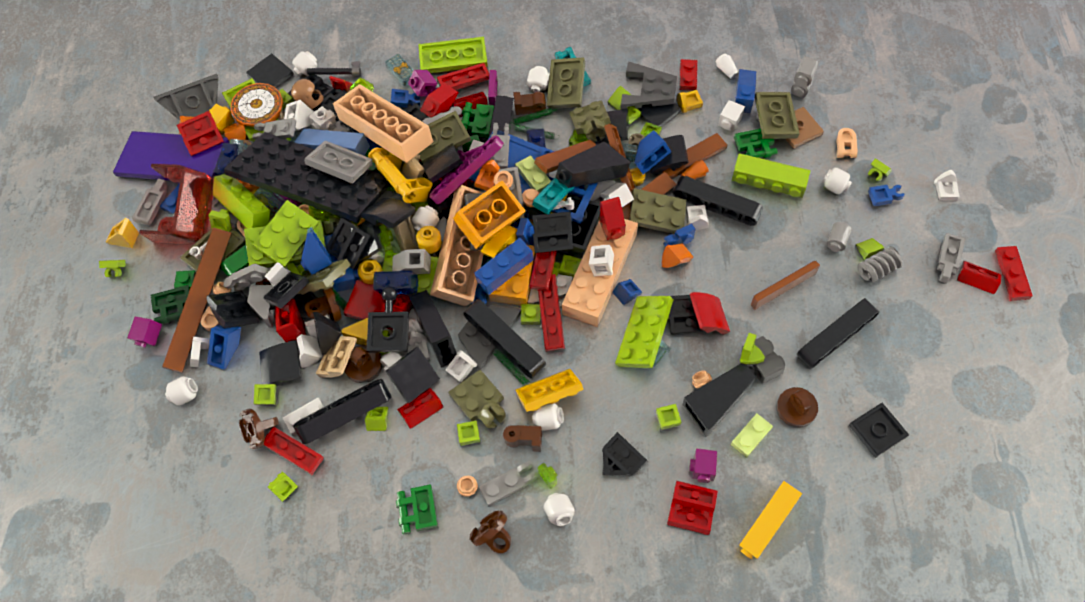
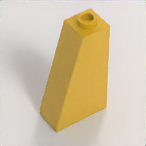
[739,481,803,559]

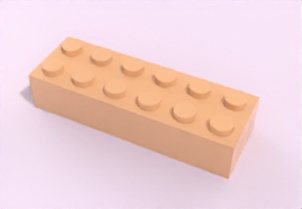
[333,84,433,163]
[430,185,484,306]
[562,219,638,327]

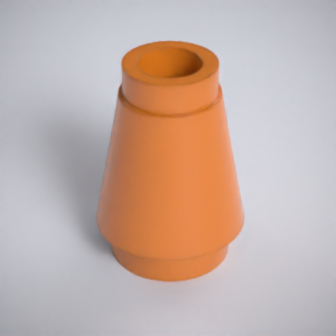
[681,160,709,180]

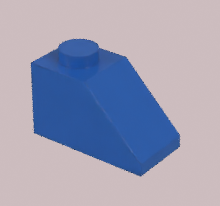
[634,130,671,175]
[300,227,332,275]
[207,324,241,370]

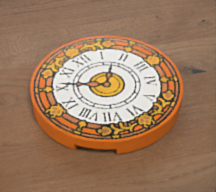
[231,83,284,127]

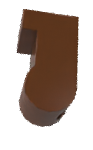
[513,92,546,115]
[503,425,542,452]

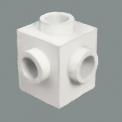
[309,106,336,131]

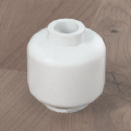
[292,51,317,76]
[526,66,550,92]
[822,167,852,194]
[411,205,439,232]
[165,376,198,406]
[532,403,564,431]
[544,493,575,526]

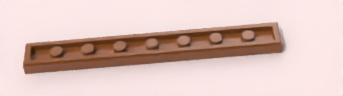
[162,227,232,373]

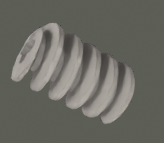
[858,246,903,282]

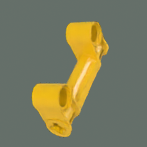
[368,148,432,203]

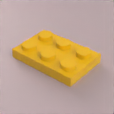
[515,369,584,412]

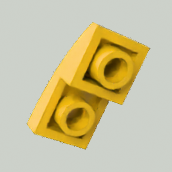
[480,226,517,258]

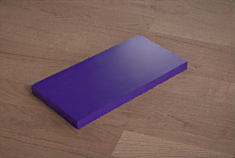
[113,131,230,184]

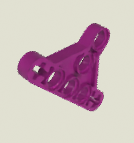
[429,135,504,204]

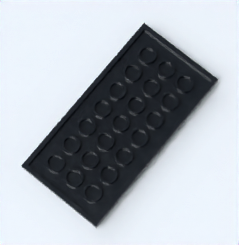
[224,132,391,223]

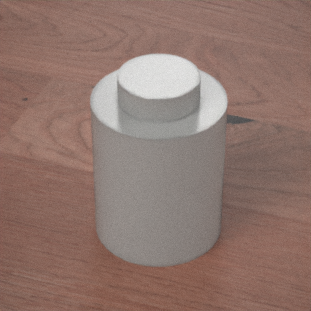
[826,222,852,252]

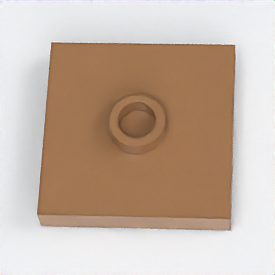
[786,107,824,149]

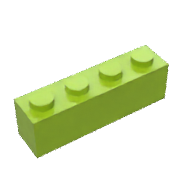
[731,153,811,198]
[213,174,270,228]

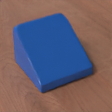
[613,279,642,305]

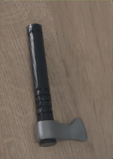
[307,61,361,76]

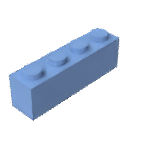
[295,128,370,156]

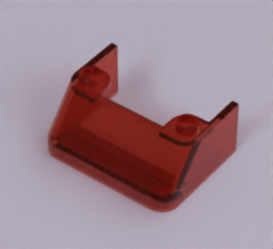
[139,164,214,244]

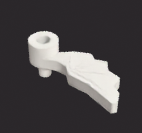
[554,197,574,210]

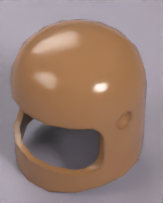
[291,79,324,110]

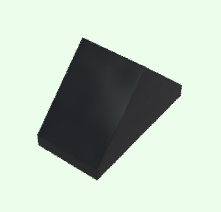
[313,312,342,355]

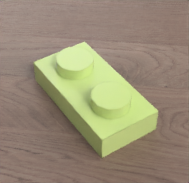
[515,156,551,193]
[730,413,773,458]

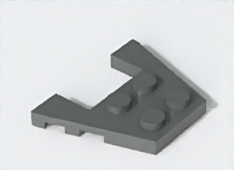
[620,62,677,109]

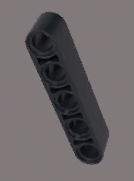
[672,176,763,226]
[797,298,880,369]
[463,299,546,379]
[293,379,392,444]

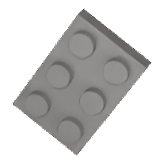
[305,141,372,183]

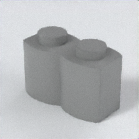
[791,56,818,98]

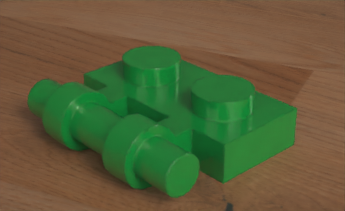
[461,102,494,138]
[734,128,778,159]
[396,484,438,534]

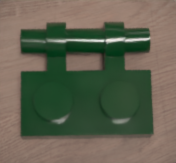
[151,285,191,325]

